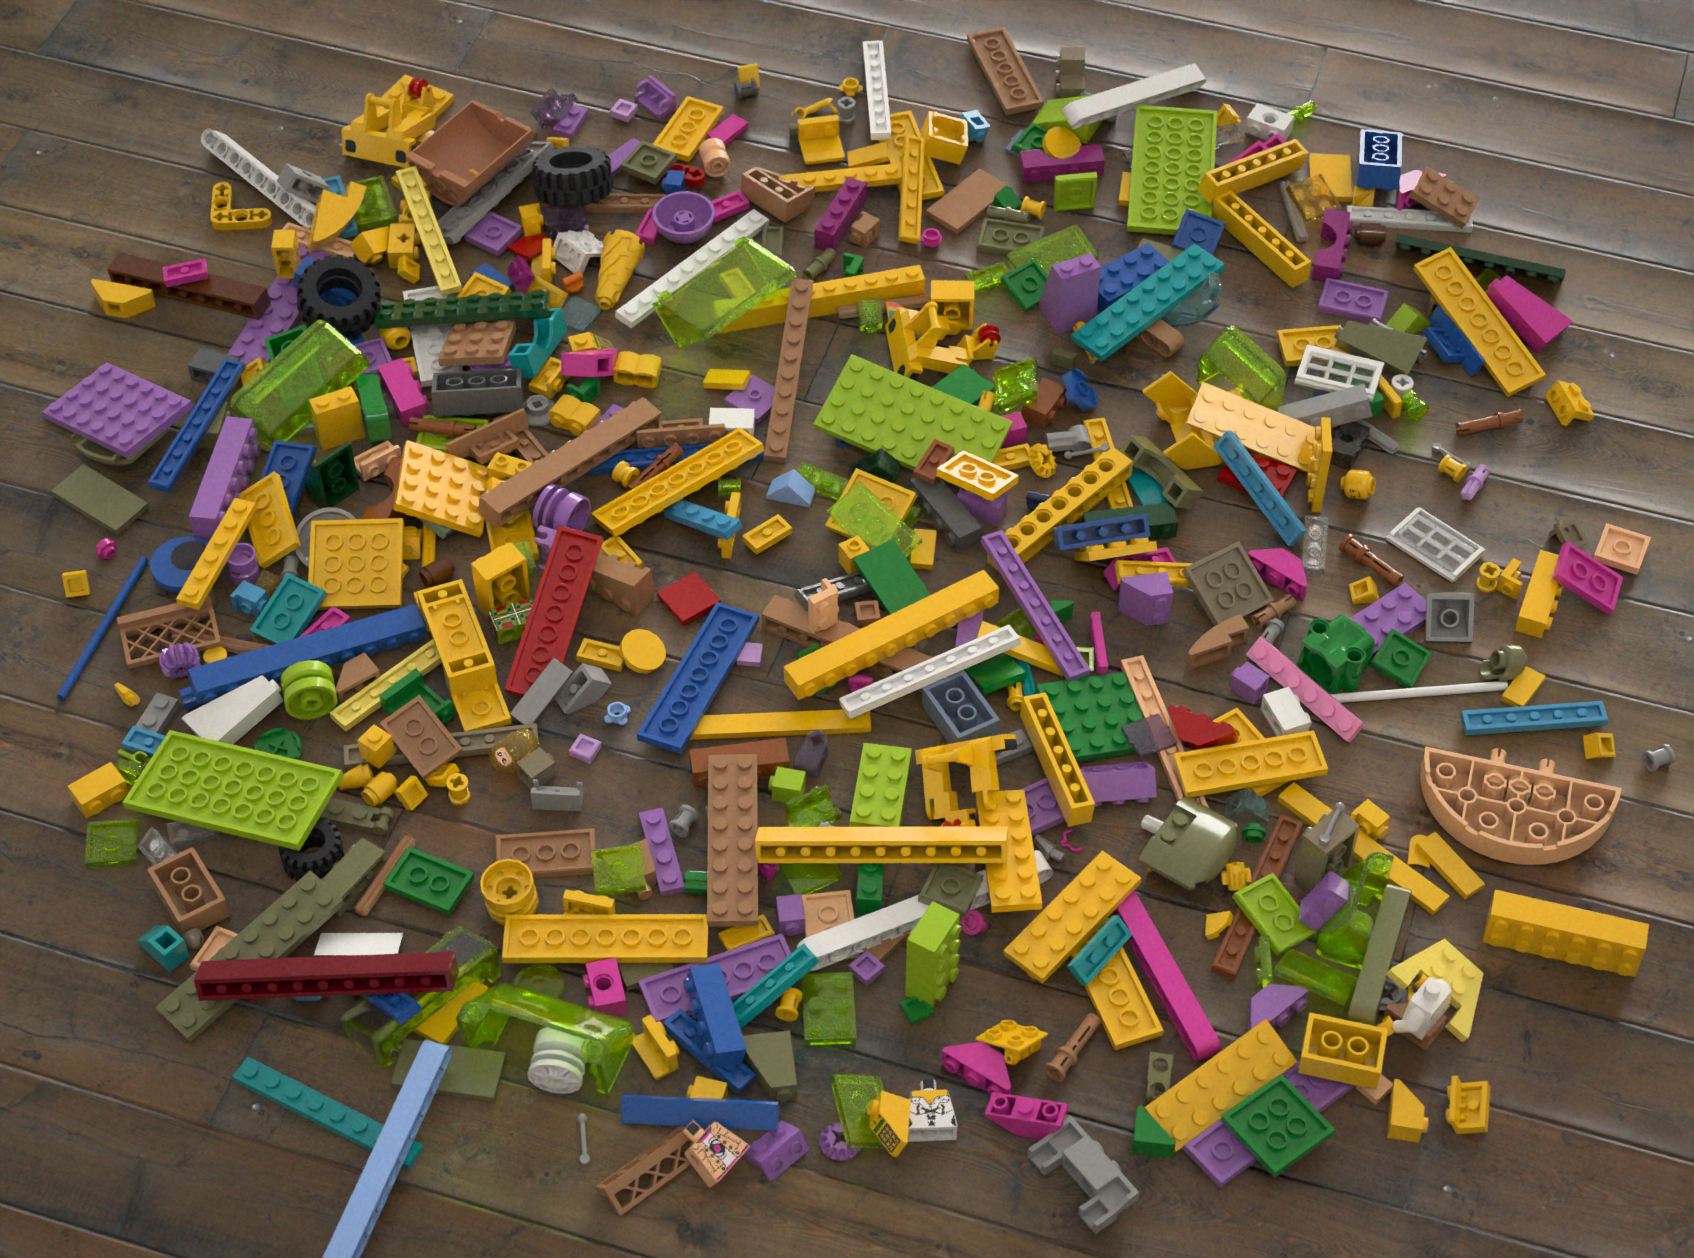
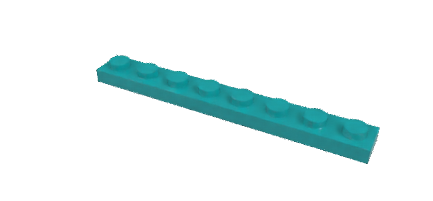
[232,1056,424,1170]

